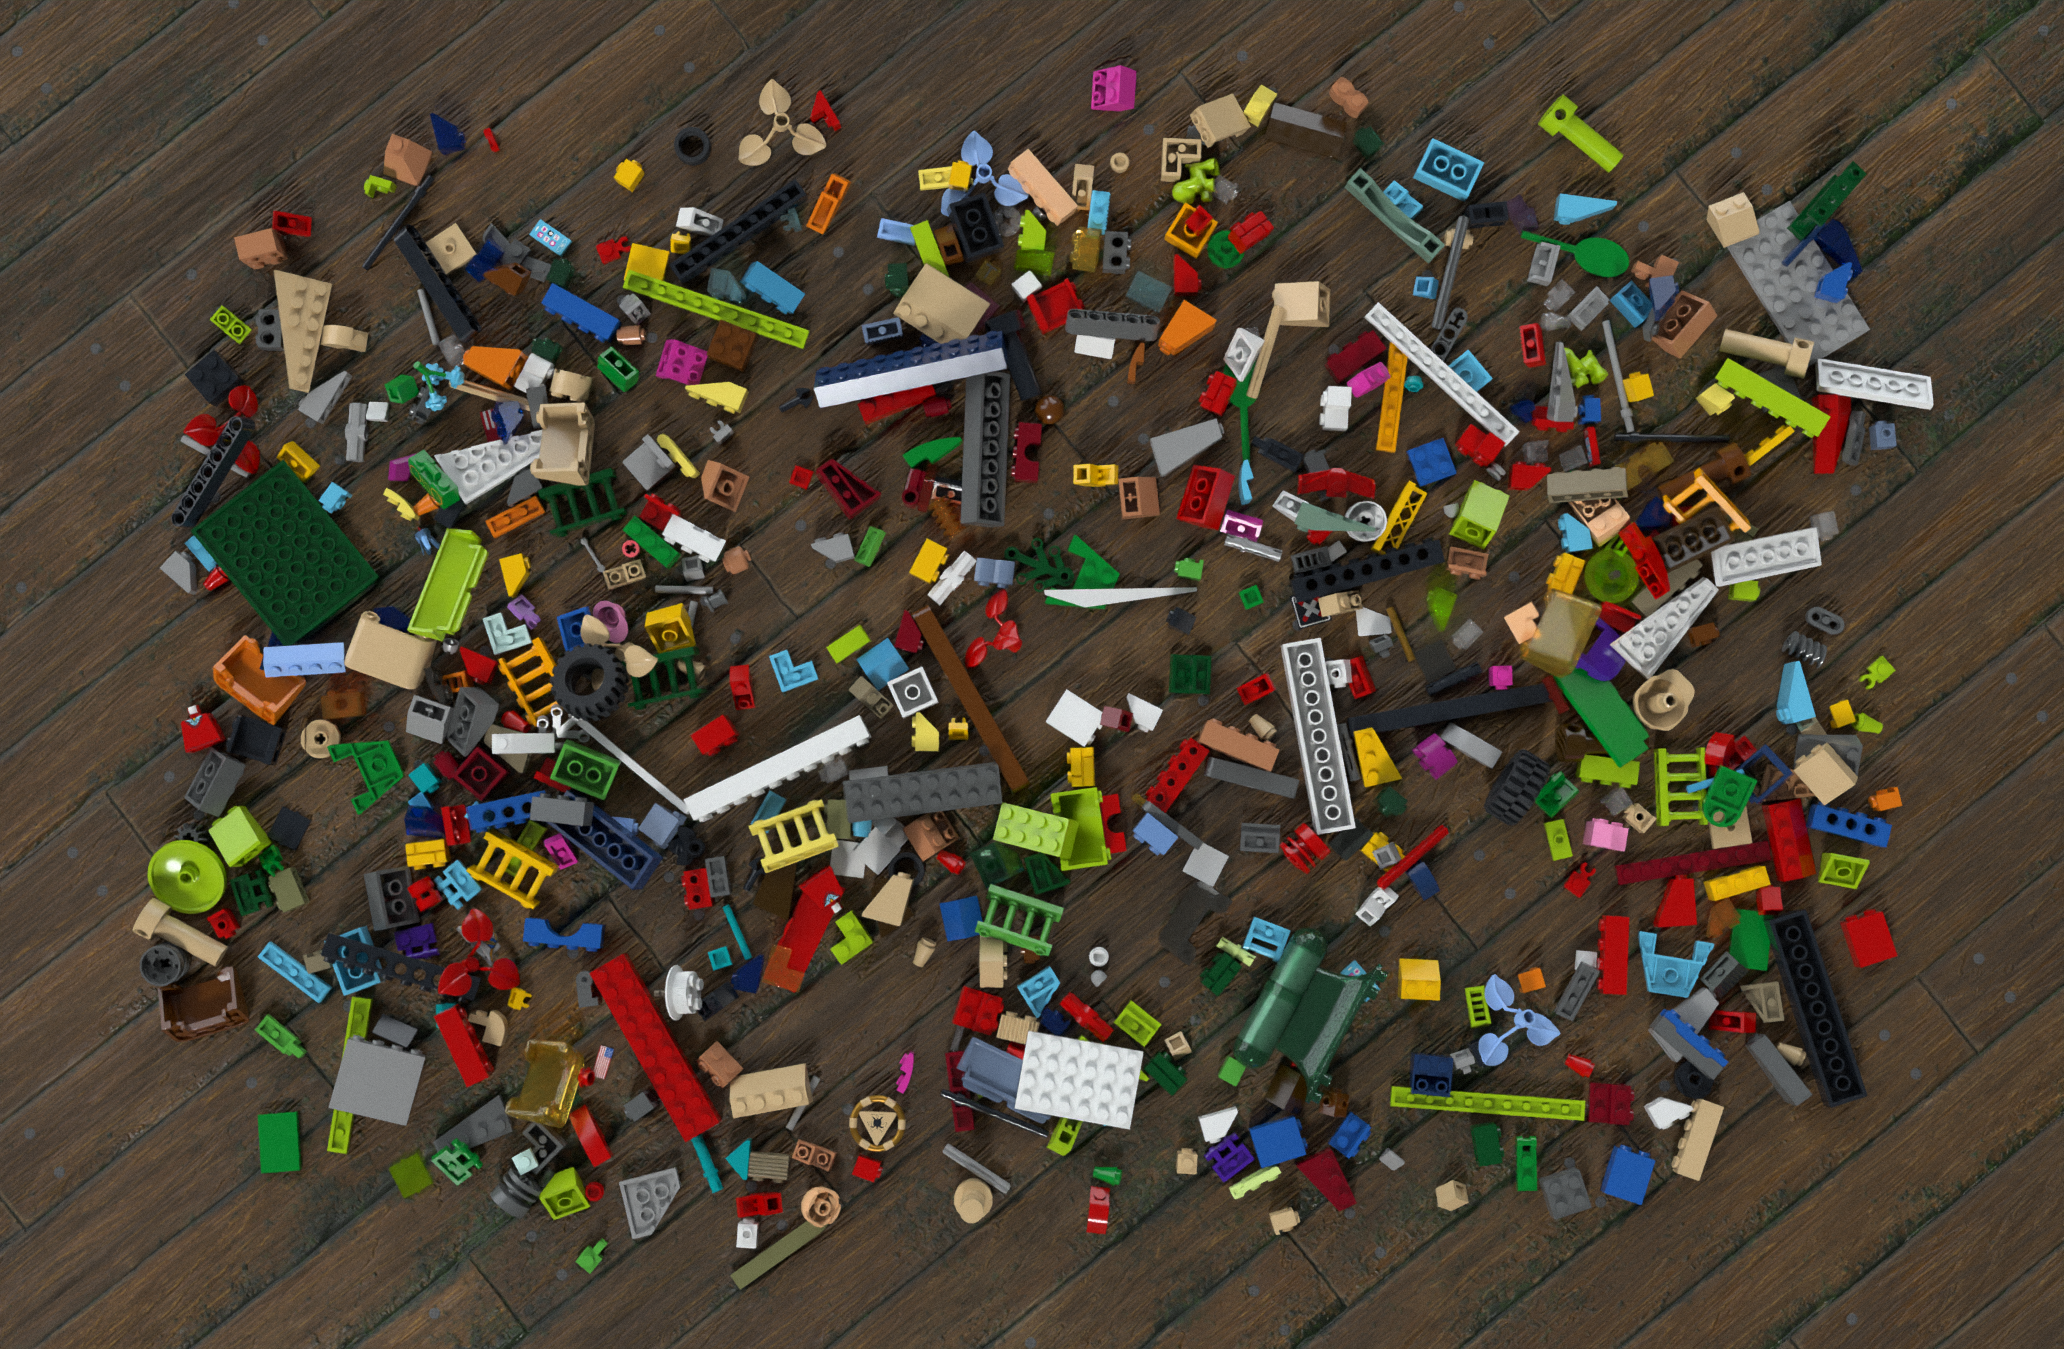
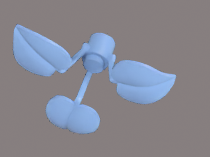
[941,131,1028,217]
[1478,974,1561,1066]

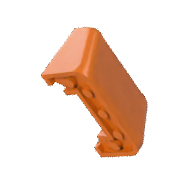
[213,635,306,725]

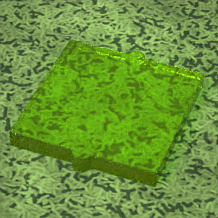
[389,1153,433,1198]

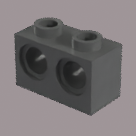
[1102,231,1131,274]
[256,309,284,351]
[624,1088,660,1122]

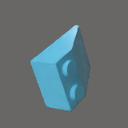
[1776,661,1816,724]

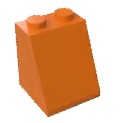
[1158,300,1217,355]
[463,346,529,391]

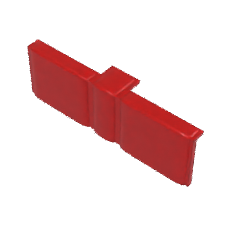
[763,873,846,993]

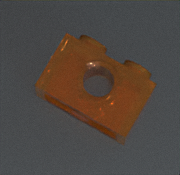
[321,689,366,720]

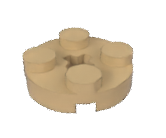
[301,720,341,758]

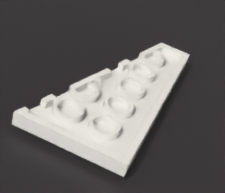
[434,430,542,504]
[1610,577,1719,679]

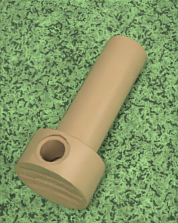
[1719,329,1814,379]
[133,898,228,967]
[954,1178,993,1223]

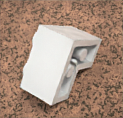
[1319,386,1352,431]

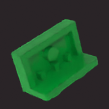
[1534,771,1579,818]

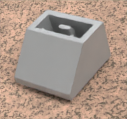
[406,695,454,744]

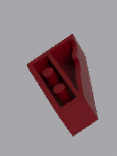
[1294,1147,1357,1212]

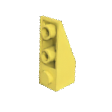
[685,382,749,414]

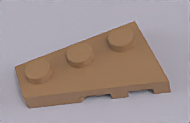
[1759,764,1815,802]

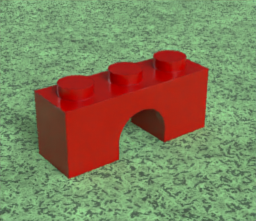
[1099,794,1127,854]

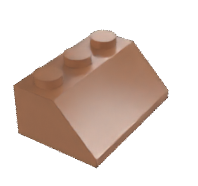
[1652,290,1717,359]

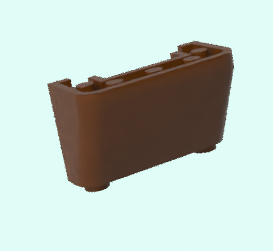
[158,966,249,1042]

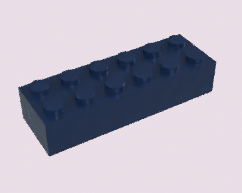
[547,790,663,890]

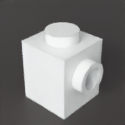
[736,1218,759,1248]

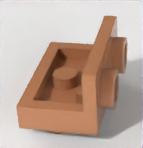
[1445,547,1489,579]
[696,1041,743,1089]

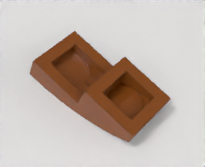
[1127,343,1145,384]

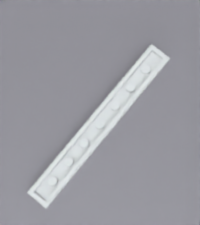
[568,714,690,814]

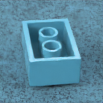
[1413,138,1484,202]
[324,926,386,996]

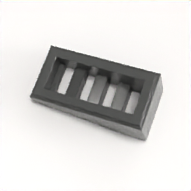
[1290,546,1332,575]

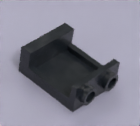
[226,715,287,766]

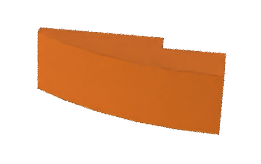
[806,173,851,235]

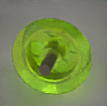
[1584,549,1639,603]

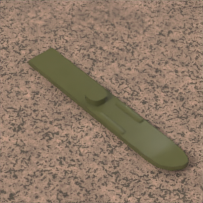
[730,1221,828,1290]

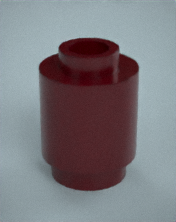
[922,394,951,418]
[433,751,460,780]

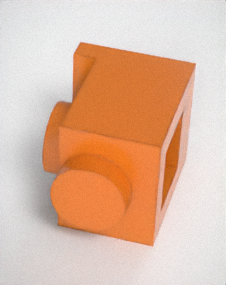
[1868,787,1902,811]

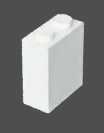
[1046,689,1103,747]

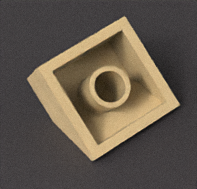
[1706,192,1759,248]

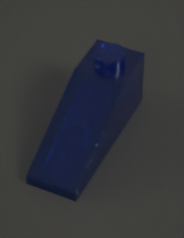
[1814,219,1862,278]

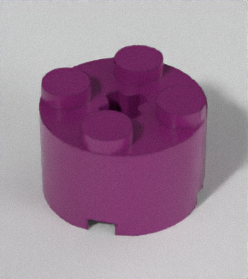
[1412,734,1457,780]

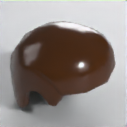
[1035,395,1065,424]

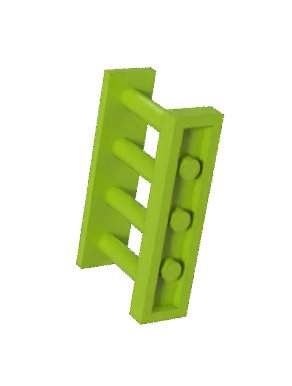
[1654,747,1708,826]

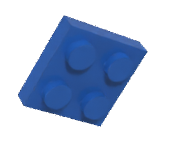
[1407,438,1456,487]

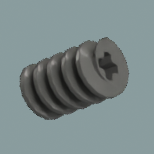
[1782,631,1827,668]

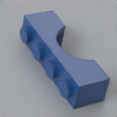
[523,917,606,952]

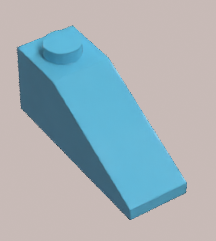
[1554,193,1617,225]

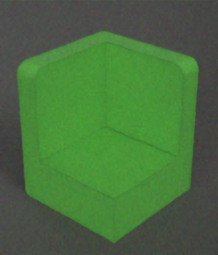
[1217,1055,1246,1086]

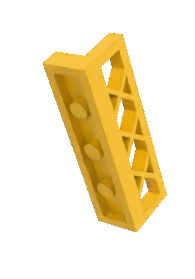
[1371,481,1427,555]

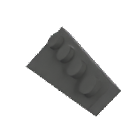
[434,1094,514,1153]

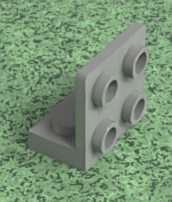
[623,434,676,490]

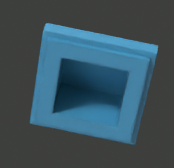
[1413,276,1439,299]
[408,792,435,818]

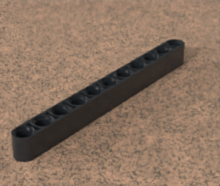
[1347,682,1556,737]

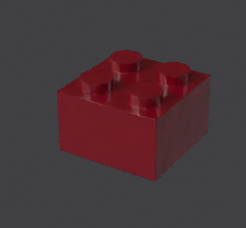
[452,747,511,801]

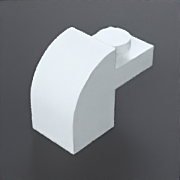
[1356,887,1399,926]

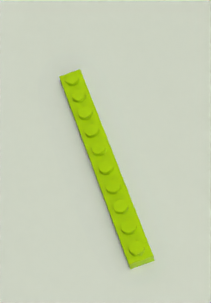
[623,270,810,350]
[1390,1086,1585,1121]

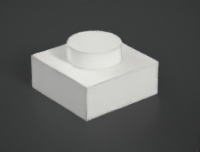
[1575,950,1597,970]

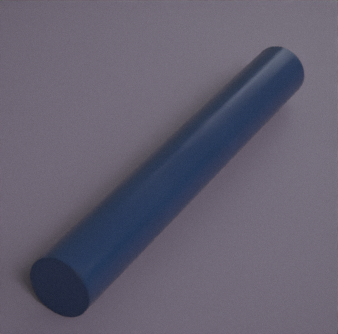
[1782,223,1826,267]

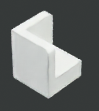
[1012,271,1042,303]

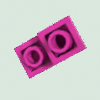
[896,1051,914,1094]

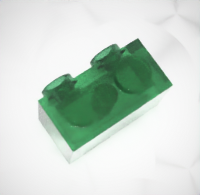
[885,263,910,297]
[1373,786,1408,817]

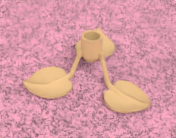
[738,79,826,166]
[581,614,658,691]

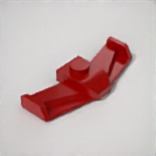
[1297,468,1375,499]

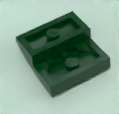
[1169,654,1212,694]

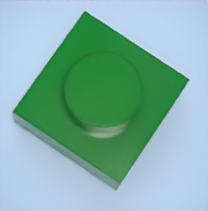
[1238,585,1264,610]

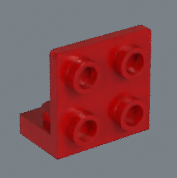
[639,493,684,531]

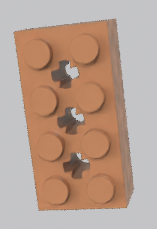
[1197,718,1279,772]

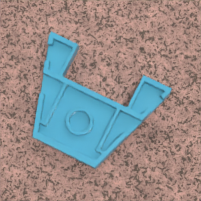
[1638,931,1714,998]

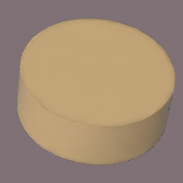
[1110,153,1129,173]

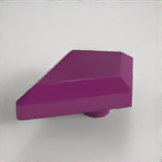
[388,454,415,481]

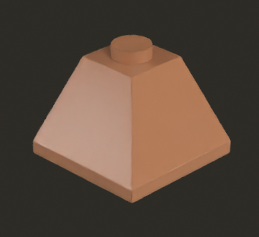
[383,134,433,186]
[701,460,749,512]

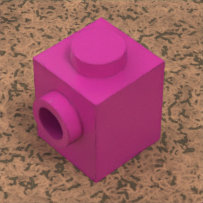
[1488,666,1513,690]

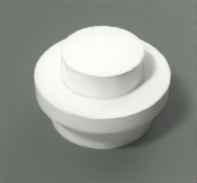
[1089,947,1109,966]

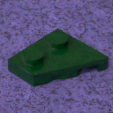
[1023,852,1071,895]

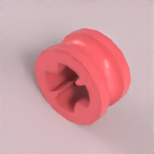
[622,540,641,558]

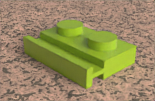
[1114,1000,1161,1047]

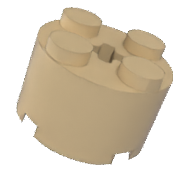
[550,369,593,403]

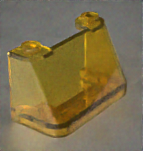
[1519,588,1602,678]
[505,1040,584,1128]

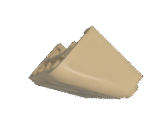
[530,403,595,486]
[344,611,437,689]

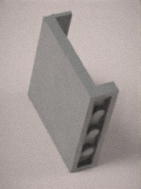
[329,1035,426,1126]

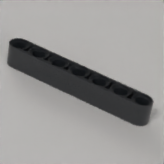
[394,224,482,343]
[171,416,255,528]

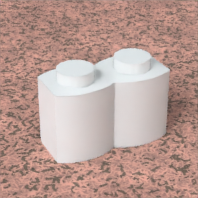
[514,353,555,393]

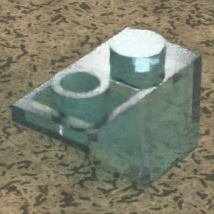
[707,268,747,303]

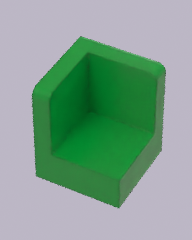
[384,375,419,404]

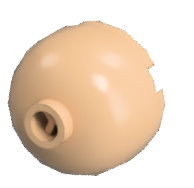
[801,1186,841,1228]

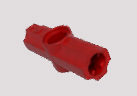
[1059,992,1114,1042]

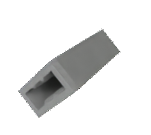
[1150,419,1224,477]
[1648,987,1719,1062]

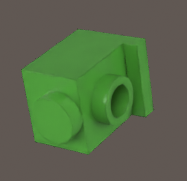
[1174,558,1204,581]

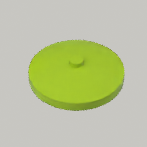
[148,840,227,914]

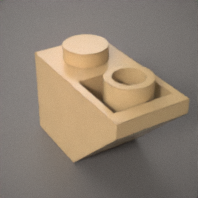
[1318,590,1363,617]

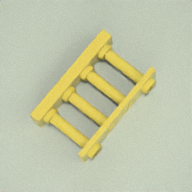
[749,799,839,873]

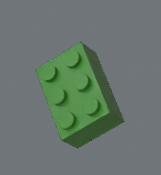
[550,739,621,800]

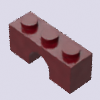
[1011,422,1042,483]

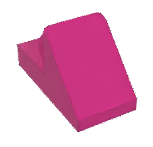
[544,833,578,870]

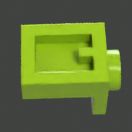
[364,175,397,198]

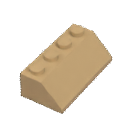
[730,1063,813,1118]

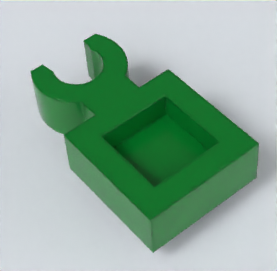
[258,844,284,877]

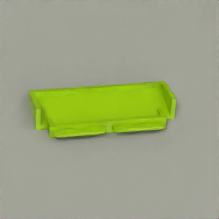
[407,528,489,642]

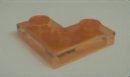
[761,944,804,993]

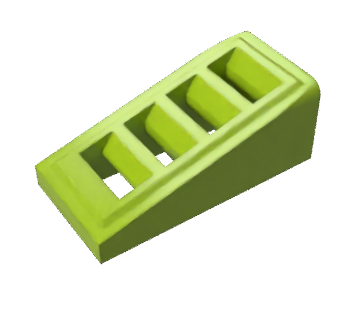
[1465,986,1491,1028]

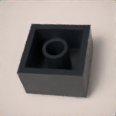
[184,350,245,407]

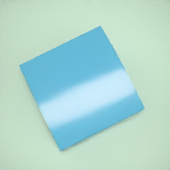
[1238,459,1254,505]

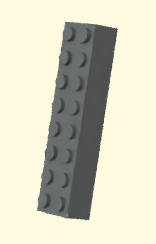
[961,371,1010,527]
[842,762,1002,823]

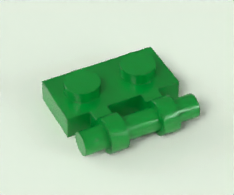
[431,1138,483,1186]

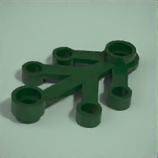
[1004,538,1074,592]

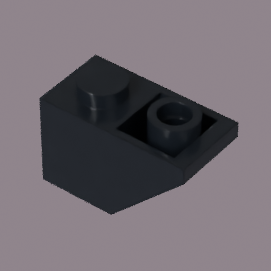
[1165,607,1197,636]
[697,981,739,1021]

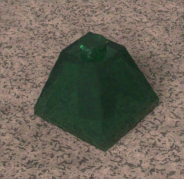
[970,841,1025,888]

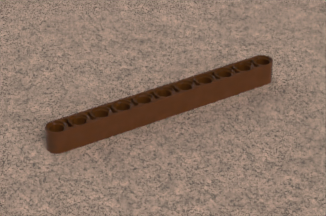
[912,605,1031,795]

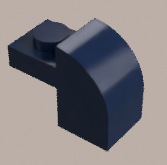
[1405,859,1440,901]

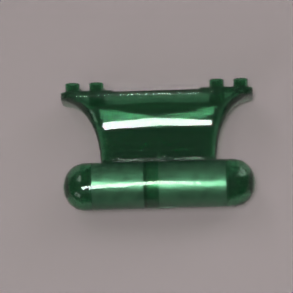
[1233,927,1389,1104]

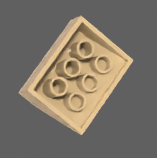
[893,263,990,344]

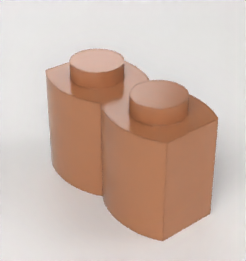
[1329,77,1369,119]

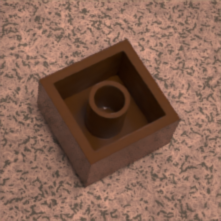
[706,320,758,373]

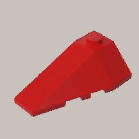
[1811,394,1851,474]

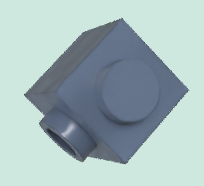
[1869,421,1896,450]

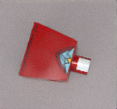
[181,705,227,753]
[798,865,843,914]

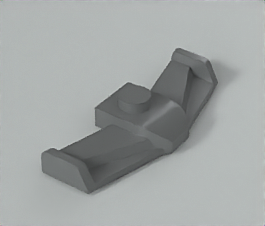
[482,223,555,282]

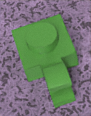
[575,1238,608,1274]

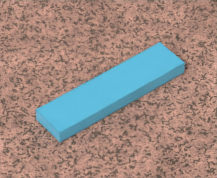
[258,941,332,1003]

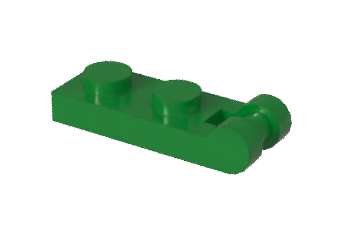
[1515,1136,1537,1191]

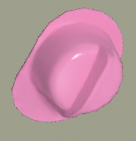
[593,601,628,643]

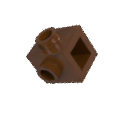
[1318,1087,1349,1117]

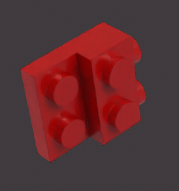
[952,986,1004,1035]

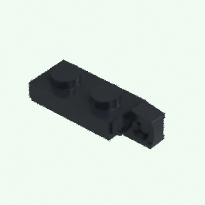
[1251,436,1304,473]

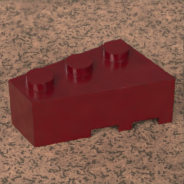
[815,459,882,520]

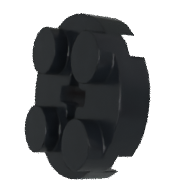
[1674,1060,1714,1099]

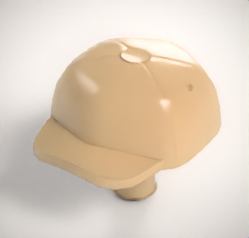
[1633,669,1695,731]

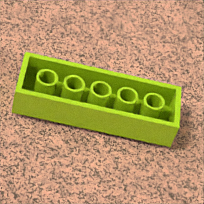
[1715,358,1831,438]

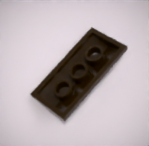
[1264,102,1347,159]
[1652,506,1736,574]

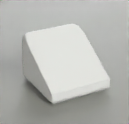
[366,402,389,422]

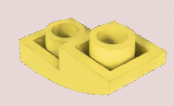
[383,488,420,521]

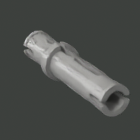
[1224,533,1282,562]

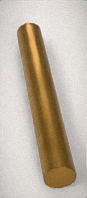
[1386,607,1415,662]

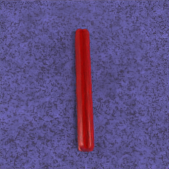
[1377,825,1449,890]

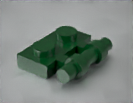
[230,869,274,916]

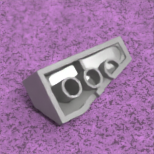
[1547,342,1578,422]

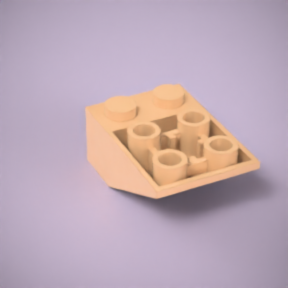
[1568,498,1631,547]

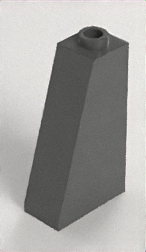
[1744,1033,1812,1106]

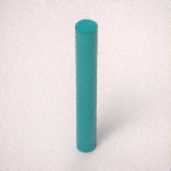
[722,904,752,960]

